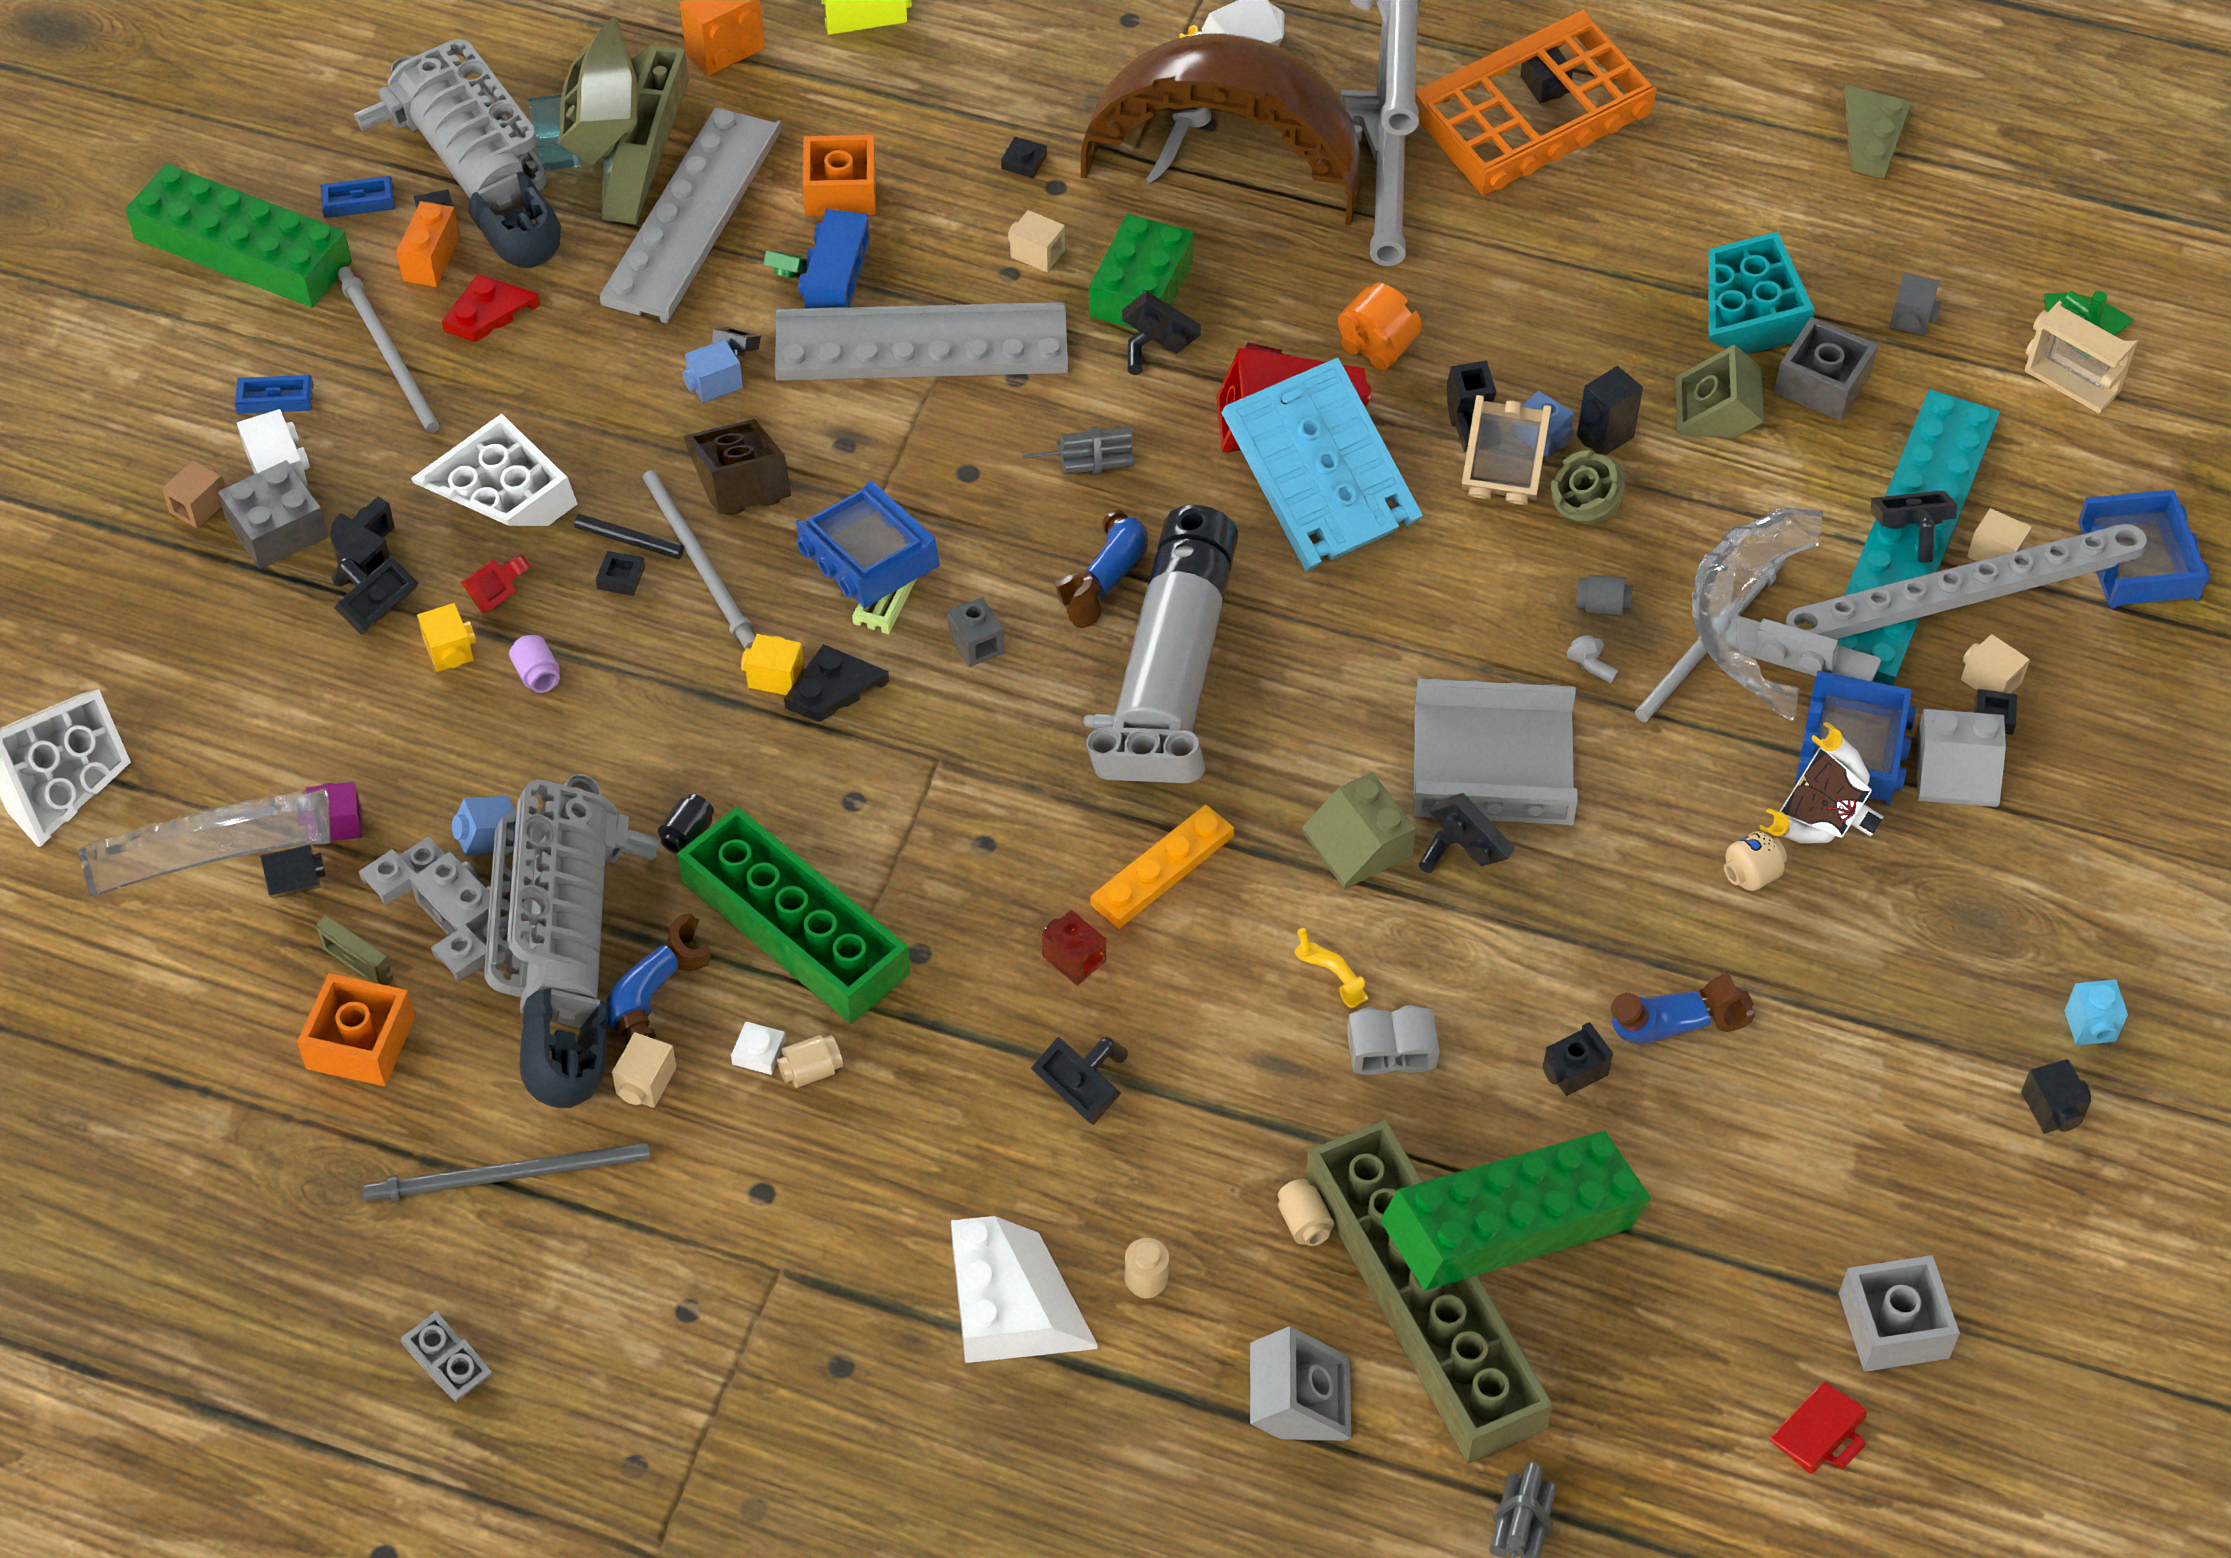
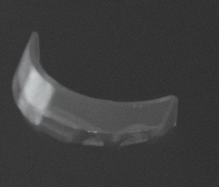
[1692,507,1823,721]
[78,789,331,897]

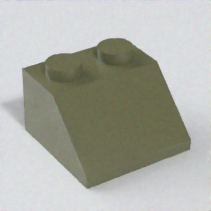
[1675,344,1764,438]
[1302,772,1416,890]

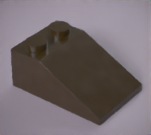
[684,419,791,515]

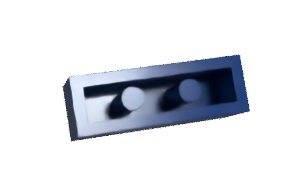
[798,209,870,309]

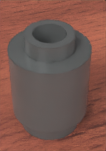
[1576,574,1633,616]

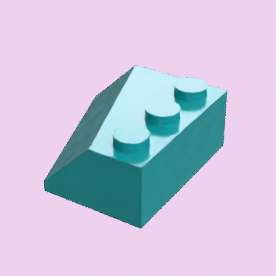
[1708,231,1814,354]

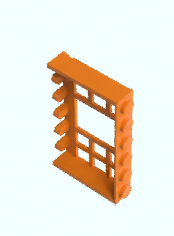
[1415,9,1657,196]

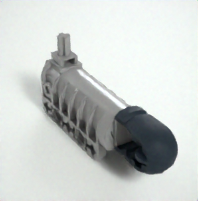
[354,39,561,268]
[484,774,660,1108]

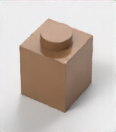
[162,460,225,529]

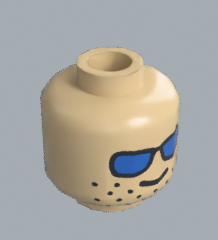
[1724,831,1787,891]

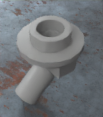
[1566,635,1619,684]

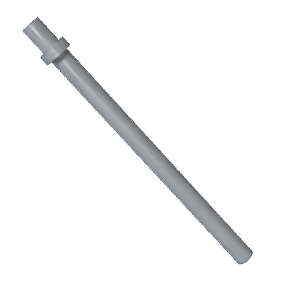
[337,266,440,433]
[643,470,755,649]
[1635,553,1785,722]

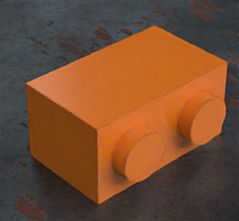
[396,201,460,287]

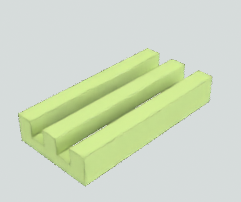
[852,579,917,634]

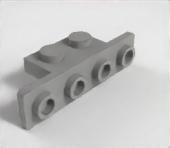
[1721,615,1881,682]

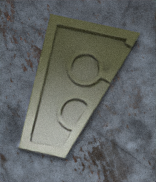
[1843,84,1912,179]

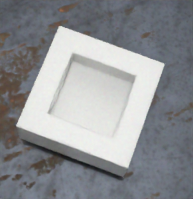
[731,1021,786,1075]

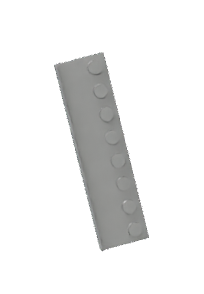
[600,107,783,323]
[775,302,1068,380]

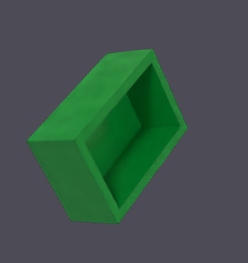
[1089,214,1194,329]

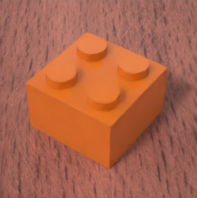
[679,0,765,76]
[803,135,876,217]
[297,973,415,1087]

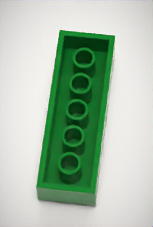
[125,163,352,308]
[677,806,911,1024]
[1380,1130,1651,1291]

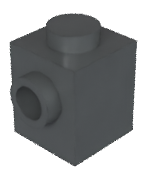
[1889,273,1941,336]
[948,597,1004,667]

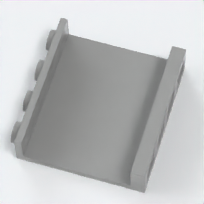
[1413,678,1578,825]

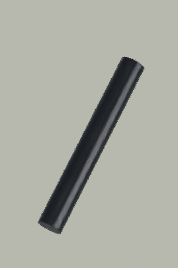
[574,514,684,559]

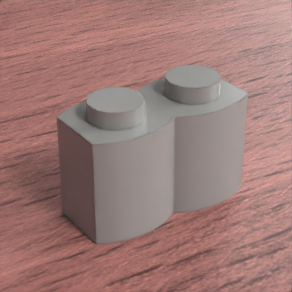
[1347,1005,1440,1075]

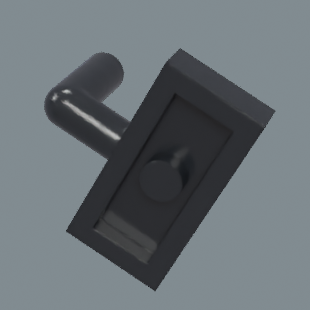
[1122,291,1201,375]
[1870,490,1957,563]
[332,556,419,635]
[1419,793,1515,873]
[1030,1037,1128,1125]

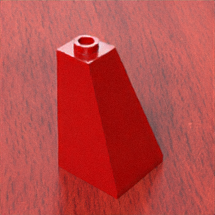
[1216,347,1371,453]

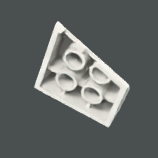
[951,1216,1098,1363]

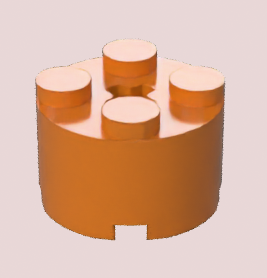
[1338,283,1422,371]

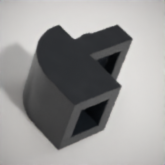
[1447,360,1502,452]
[330,496,395,576]

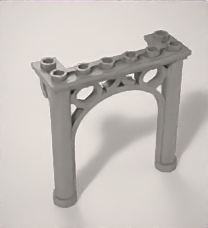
[1341,0,1420,266]

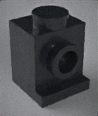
[1543,1022,1613,1096]

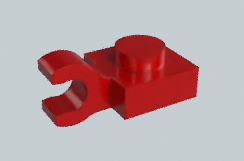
[461,554,531,614]

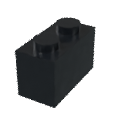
[1577,365,1643,455]

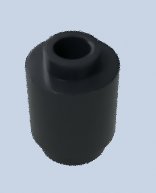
[658,794,714,854]

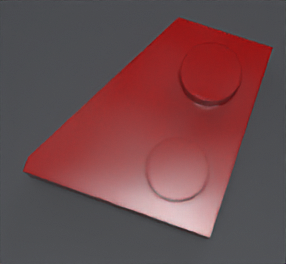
[442,274,540,342]

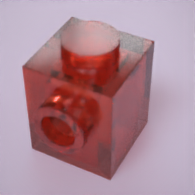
[1042,910,1106,986]

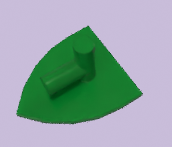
[2044,291,2134,358]

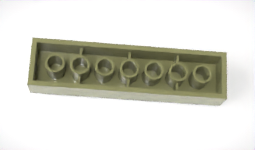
[1306,1119,1553,1464]

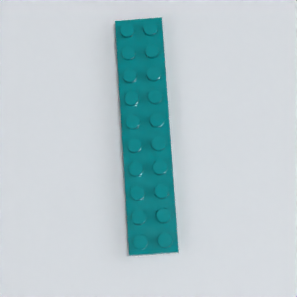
[1835,389,2000,686]

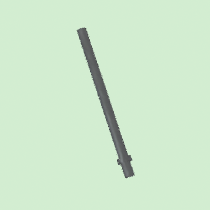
[363,1142,650,1202]

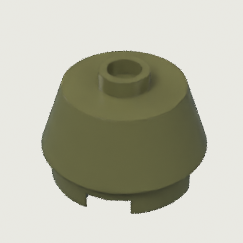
[1551,450,1625,525]

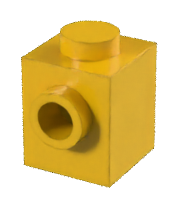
[417,603,477,672]
[741,634,804,695]

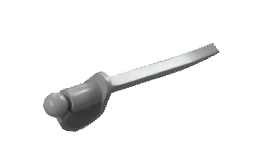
[1146,107,1212,185]

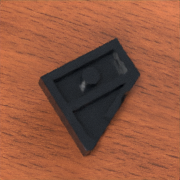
[784,644,889,722]

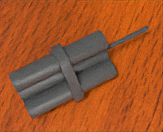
[1022,427,1134,475]
[1489,1463,1557,1558]

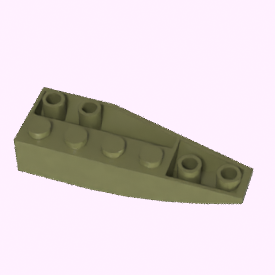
[558,17,638,166]
[601,45,689,224]

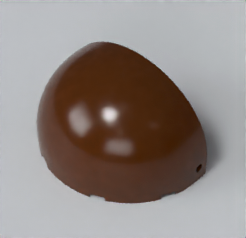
[1081,33,1361,225]

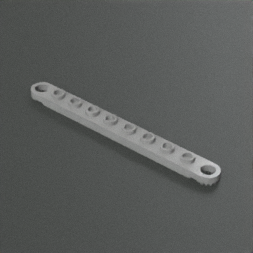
[1786,524,2147,639]

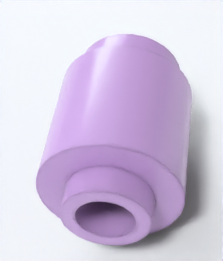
[509,635,560,693]

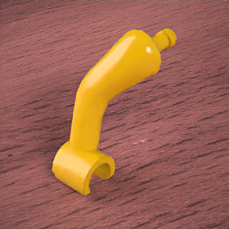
[1294,928,1368,1008]

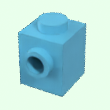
[2064,979,2128,1046]

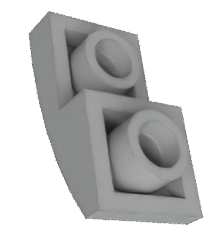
[401,1311,492,1402]

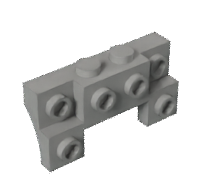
[359,836,510,982]

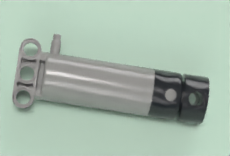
[1083,505,1238,783]

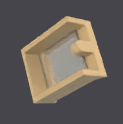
[2024,301,2138,414]
[1462,395,1551,505]

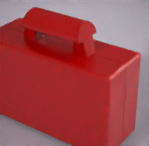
[1769,1382,1866,1474]

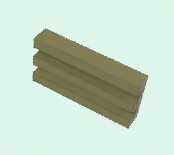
[316,915,393,985]

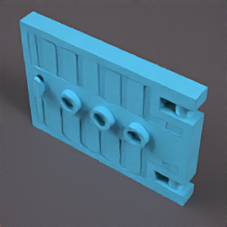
[1221,357,1423,572]

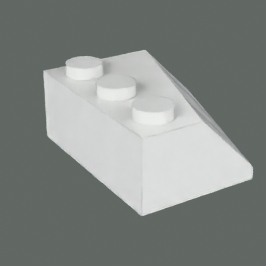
[411,414,578,526]
[0,689,131,847]

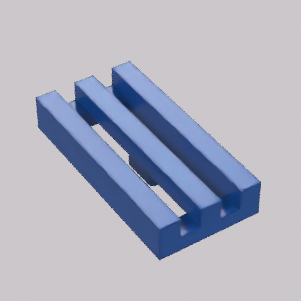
[320,176,395,218]
[235,375,314,414]

